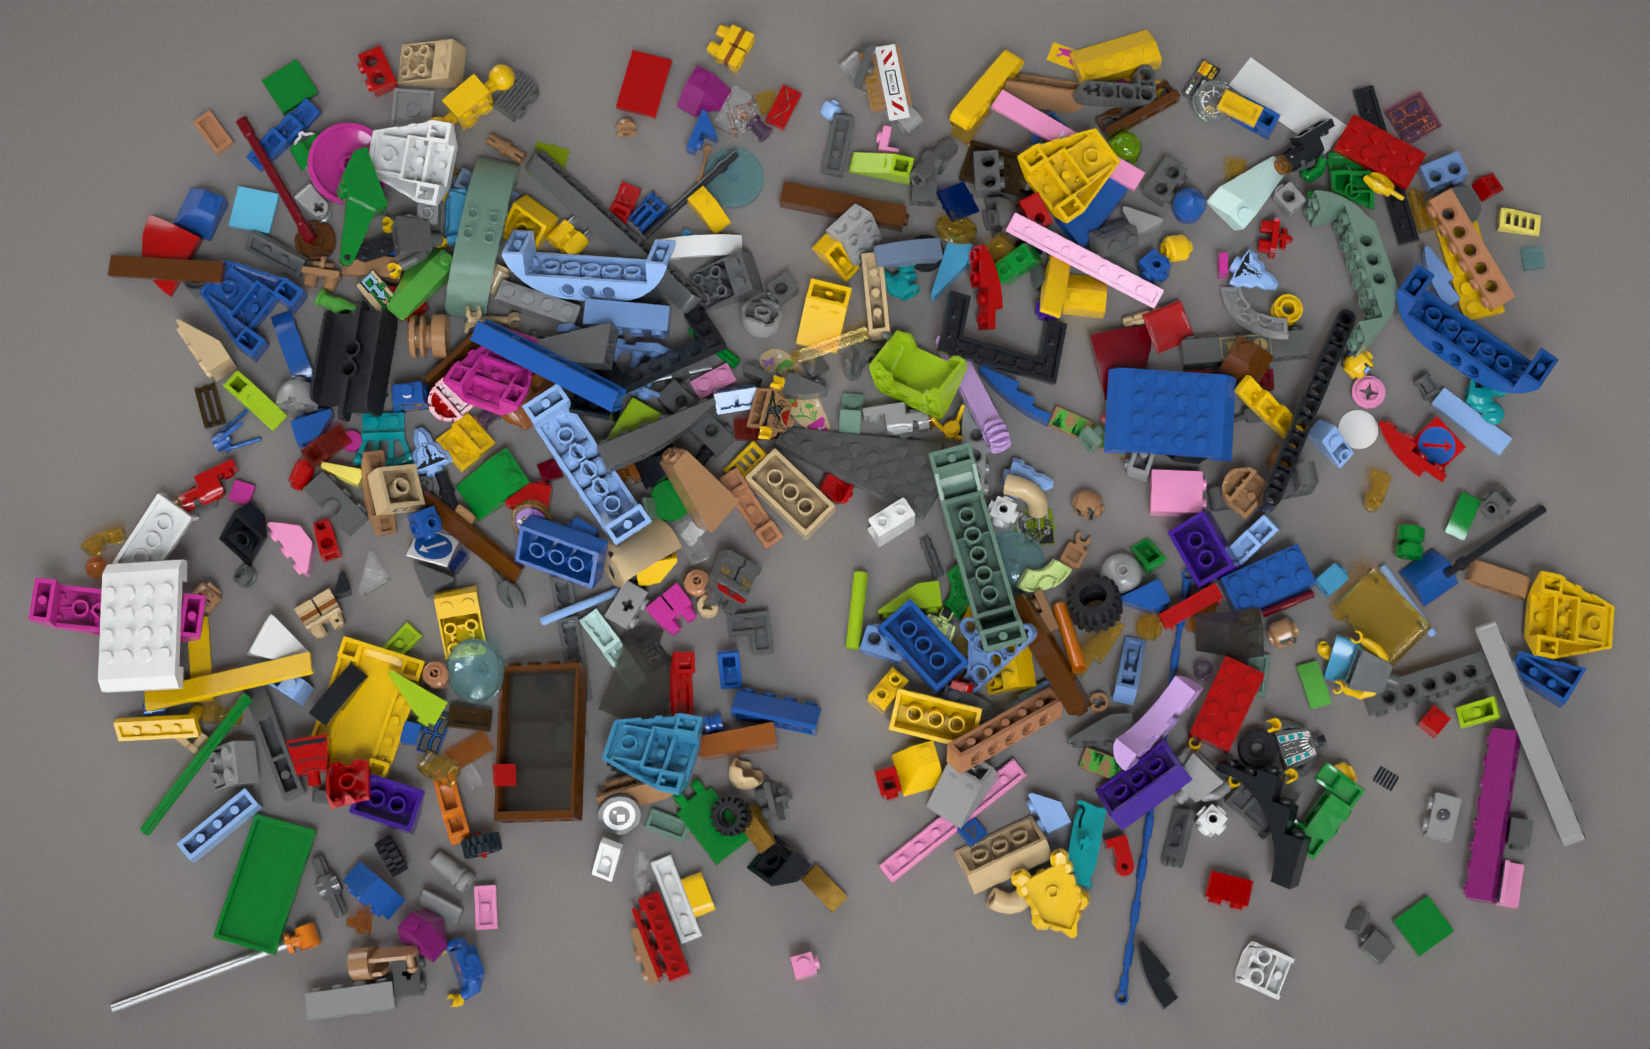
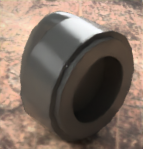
[233,565,257,588]

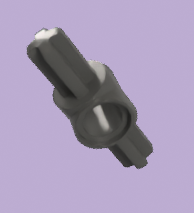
[312,856,347,918]

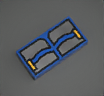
[416,714,449,758]

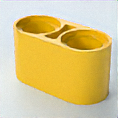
[681,872,716,918]

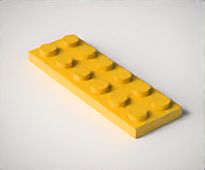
[1431,218,1505,321]

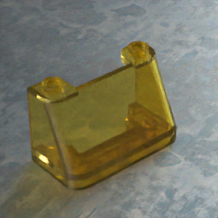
[1329,567,1432,666]

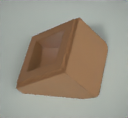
[455,504,477,526]

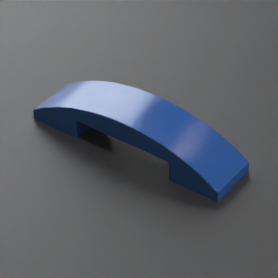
[271,310,313,383]

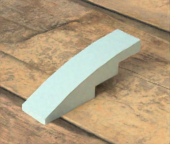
[579,609,648,693]

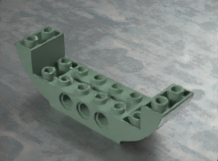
[1304,190,1398,358]

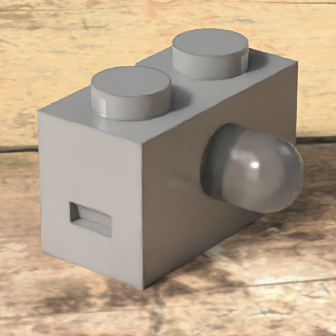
[1421,792,1462,843]

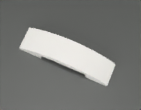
[659,234,742,260]

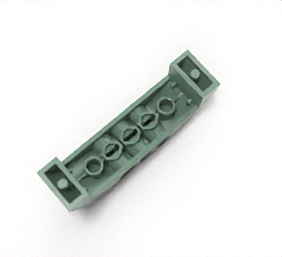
[444,157,521,319]

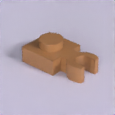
[1059,531,1091,571]

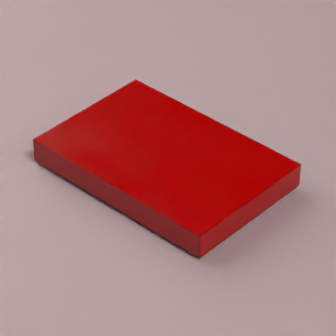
[616,50,672,119]

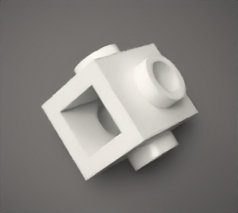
[988,496,1019,529]
[1195,804,1228,838]

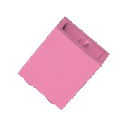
[1149,469,1207,517]

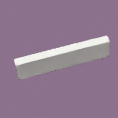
[651,855,702,944]

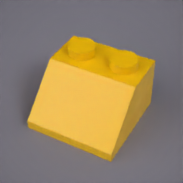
[503,194,559,252]
[1062,274,1107,319]

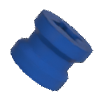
[703,713,724,735]

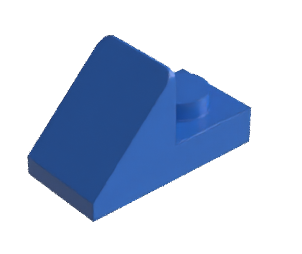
[686,110,718,156]

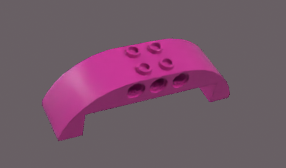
[28,578,207,642]

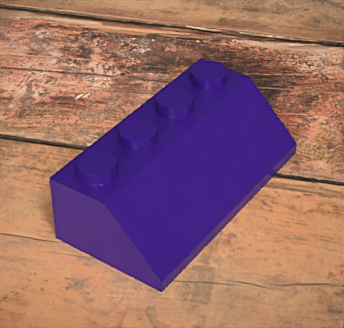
[1095,739,1193,830]

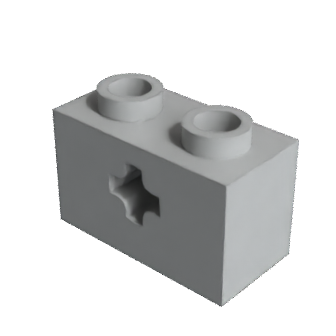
[604,581,650,633]

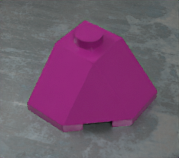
[677,65,734,117]
[398,909,448,962]

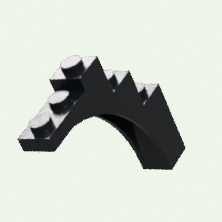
[1216,758,1312,889]

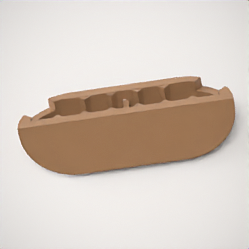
[1005,74,1084,113]
[596,774,674,806]

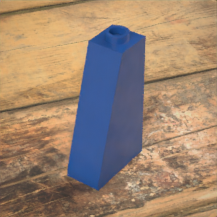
[1055,178,1128,249]

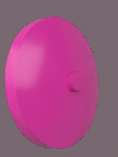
[307,123,386,206]

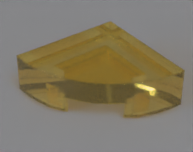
[755,90,776,116]

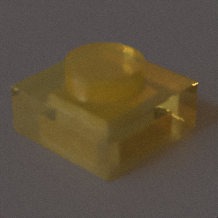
[1224,158,1246,181]

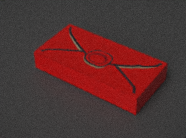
[765,85,802,131]

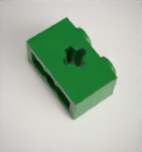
[995,243,1043,285]

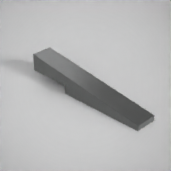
[550,577,593,704]

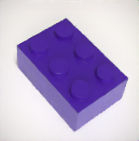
[1167,511,1241,588]

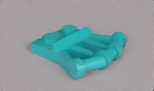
[353,412,414,467]

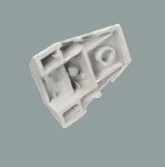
[369,120,458,206]

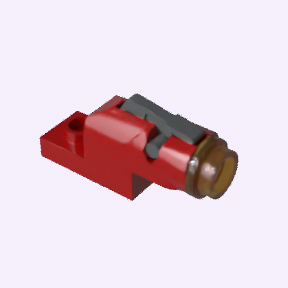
[173,459,239,515]

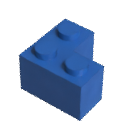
[343,861,406,920]

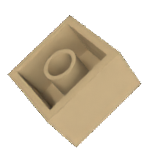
[367,464,425,516]

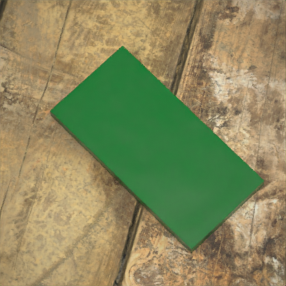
[213,814,317,956]

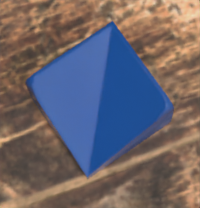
[400,721,424,745]

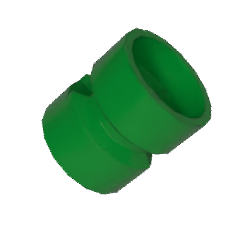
[1395,525,1426,561]

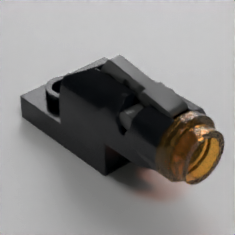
[1274,118,1335,175]

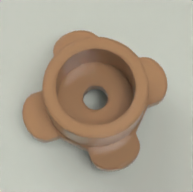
[615,119,637,137]

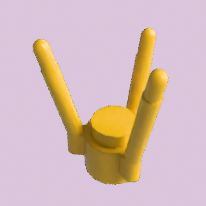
[931,405,965,442]

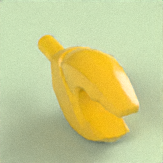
[1363,172,1404,201]

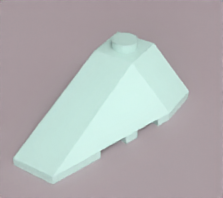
[1206,156,1286,231]

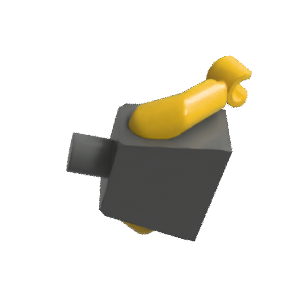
[1333,631,1400,699]

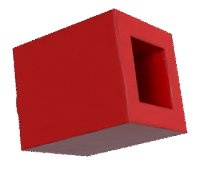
[1417,705,1451,739]

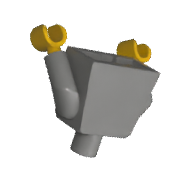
[1174,737,1241,805]

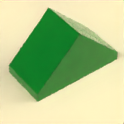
[1129,537,1167,576]

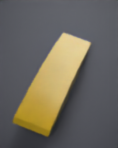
[1040,254,1070,318]
[1234,375,1303,448]

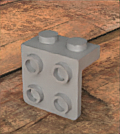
[826,204,883,266]

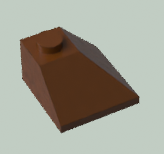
[1216,335,1274,385]

